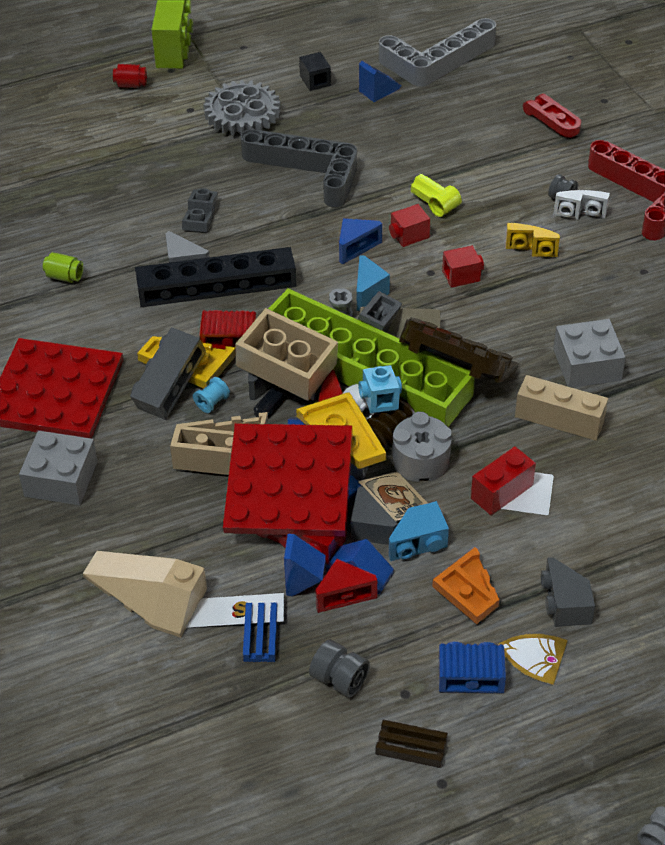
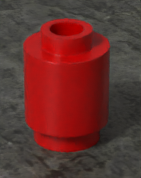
[113,64,147,88]

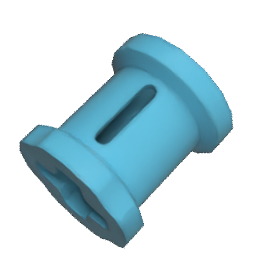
[193,377,230,413]

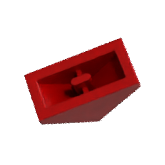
[316,559,377,613]

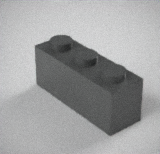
[130,327,206,420]

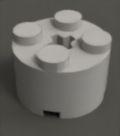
[393,412,451,482]

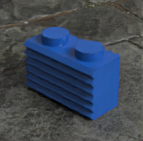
[438,641,506,693]

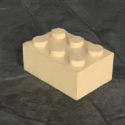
[236,308,338,401]

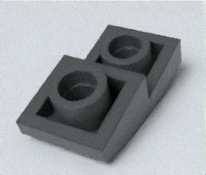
[182,188,218,232]

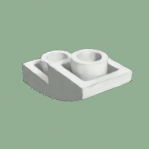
[554,190,610,220]

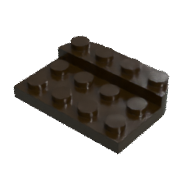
[399,317,519,383]

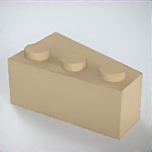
[170,412,268,475]

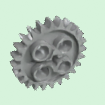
[204,80,280,136]

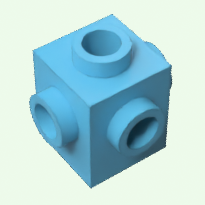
[358,365,402,413]

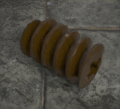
[367,396,415,451]

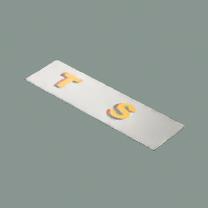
[185,593,284,628]

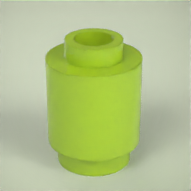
[42,252,84,283]

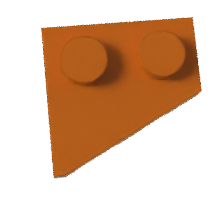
[432,547,499,624]

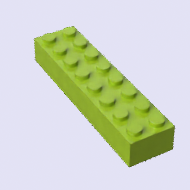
[268,288,475,427]

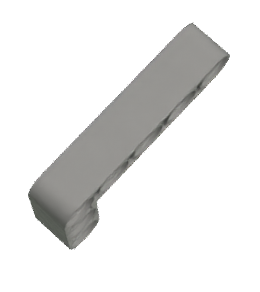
[379,18,496,87]

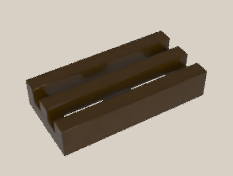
[375,719,448,768]

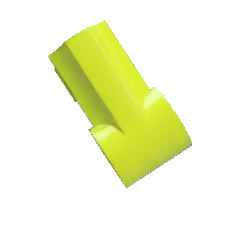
[411,174,462,217]

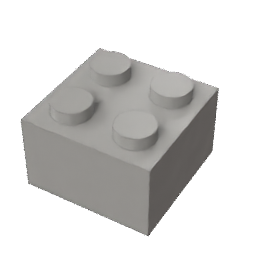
[553,319,626,388]
[19,431,98,505]

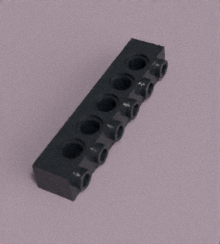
[135,247,297,308]

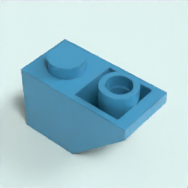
[389,501,449,561]

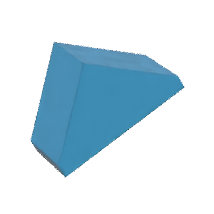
[357,255,390,311]

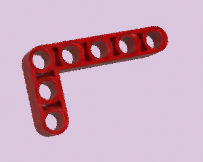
[588,140,665,241]

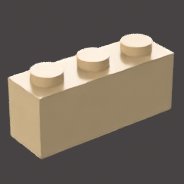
[515,375,608,441]

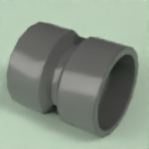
[309,639,370,698]

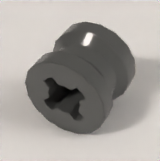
[548,174,578,199]

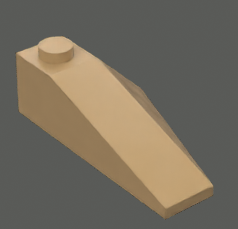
[83,551,207,638]

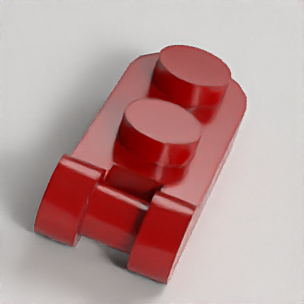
[523,93,581,138]

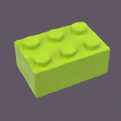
[152,0,193,69]

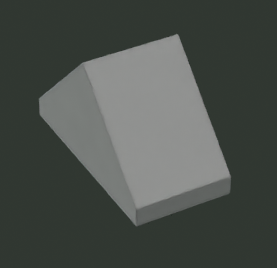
[165,231,209,263]

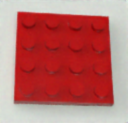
[0,338,124,439]
[223,423,353,536]

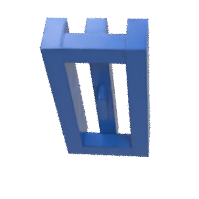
[243,603,277,662]

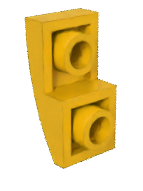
[506,223,560,257]

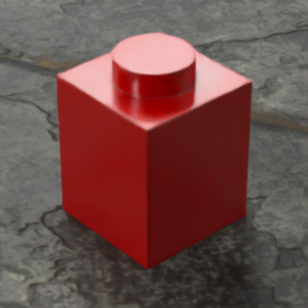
[389,204,430,247]
[442,245,484,288]

